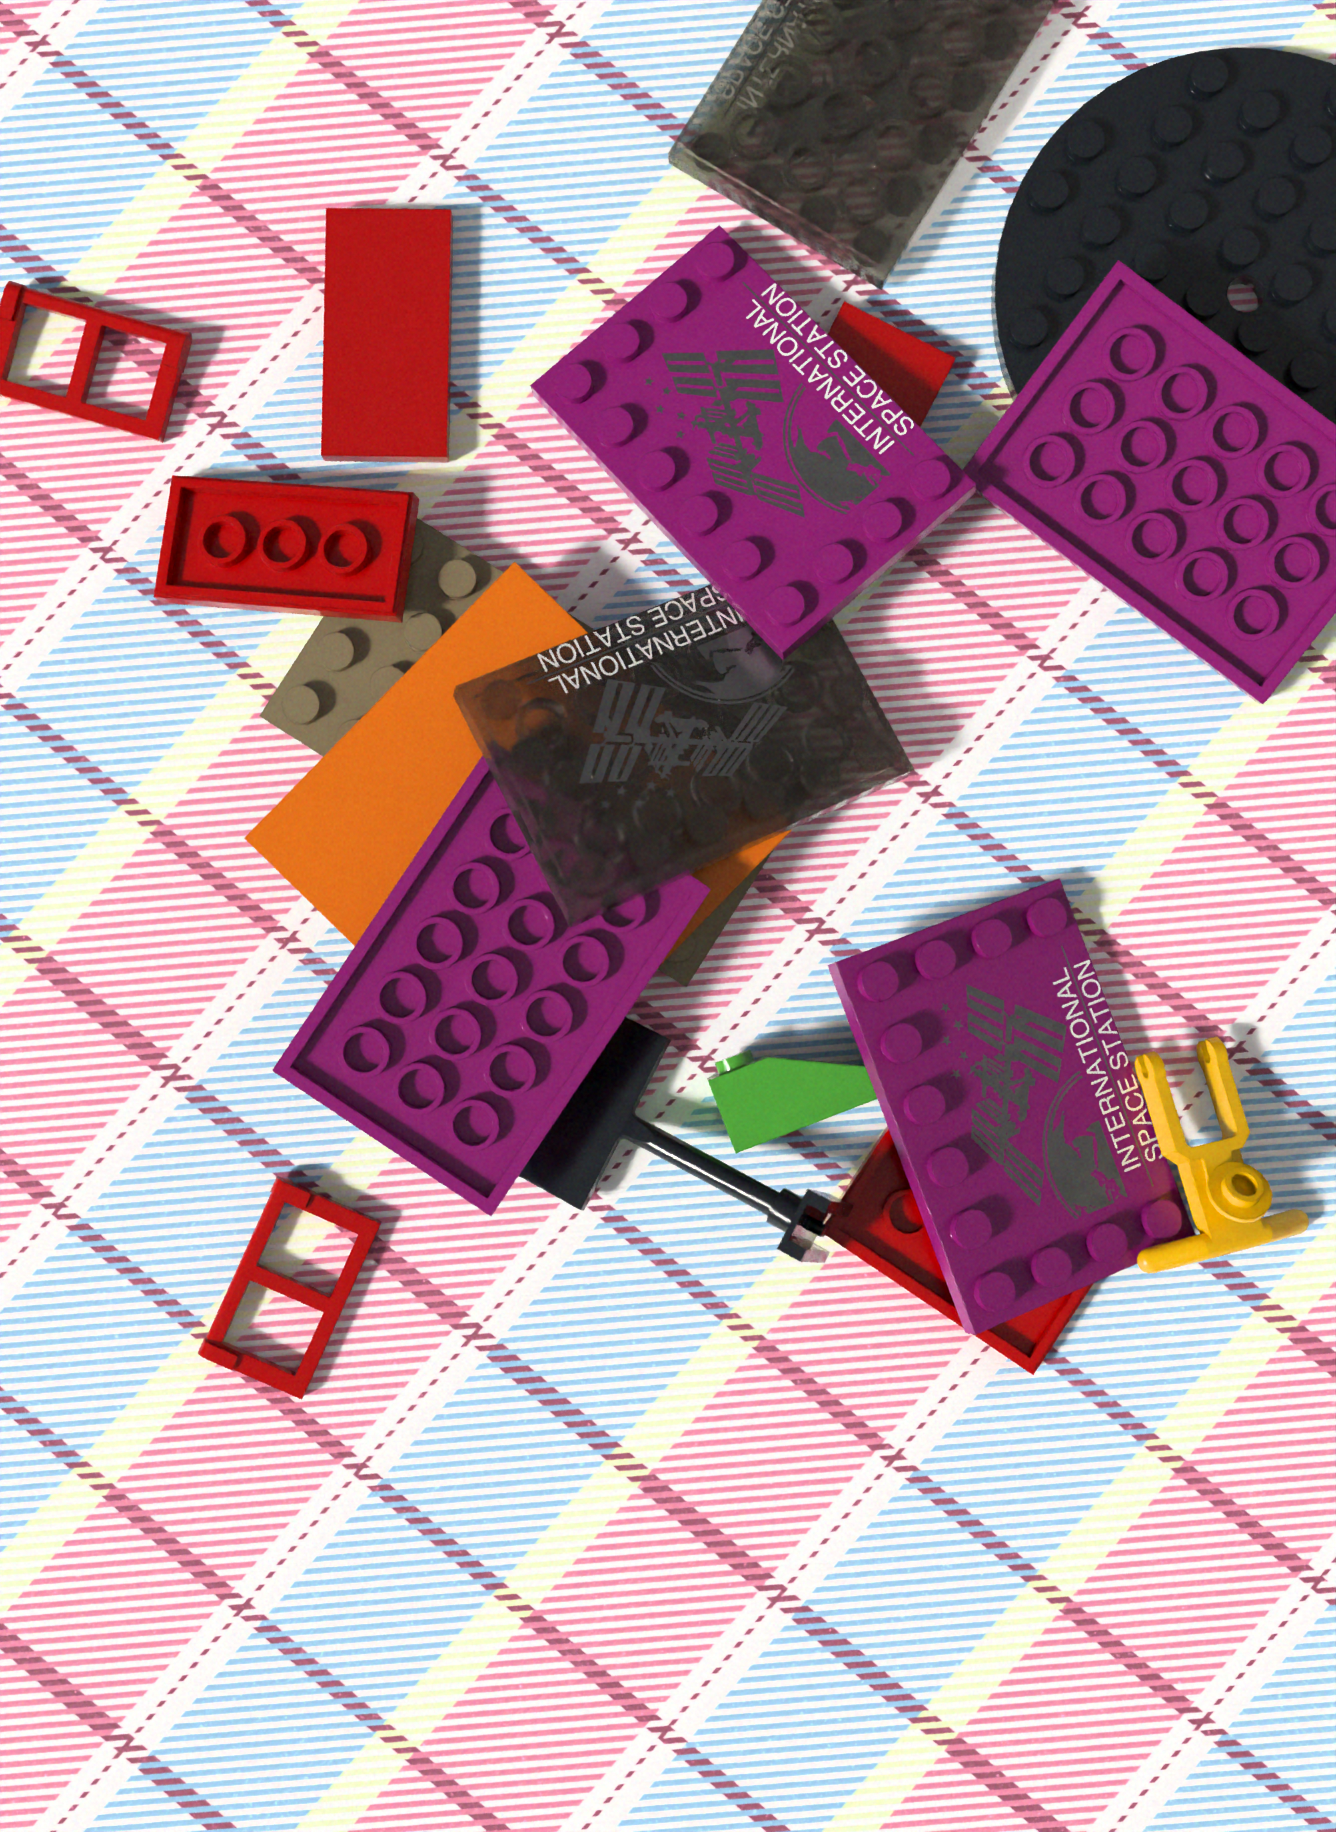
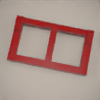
[0,281,192,443]
[197,1176,382,1400]

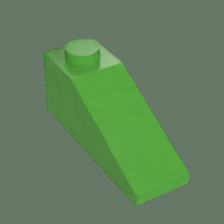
[707,1049,877,1153]

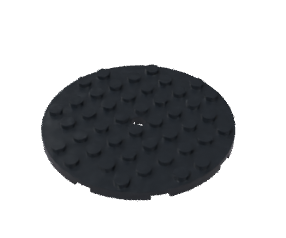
[991,48,1336,425]

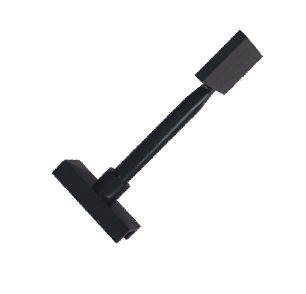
[519,1017,853,1263]

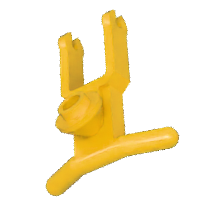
[1135,1037,1309,1274]

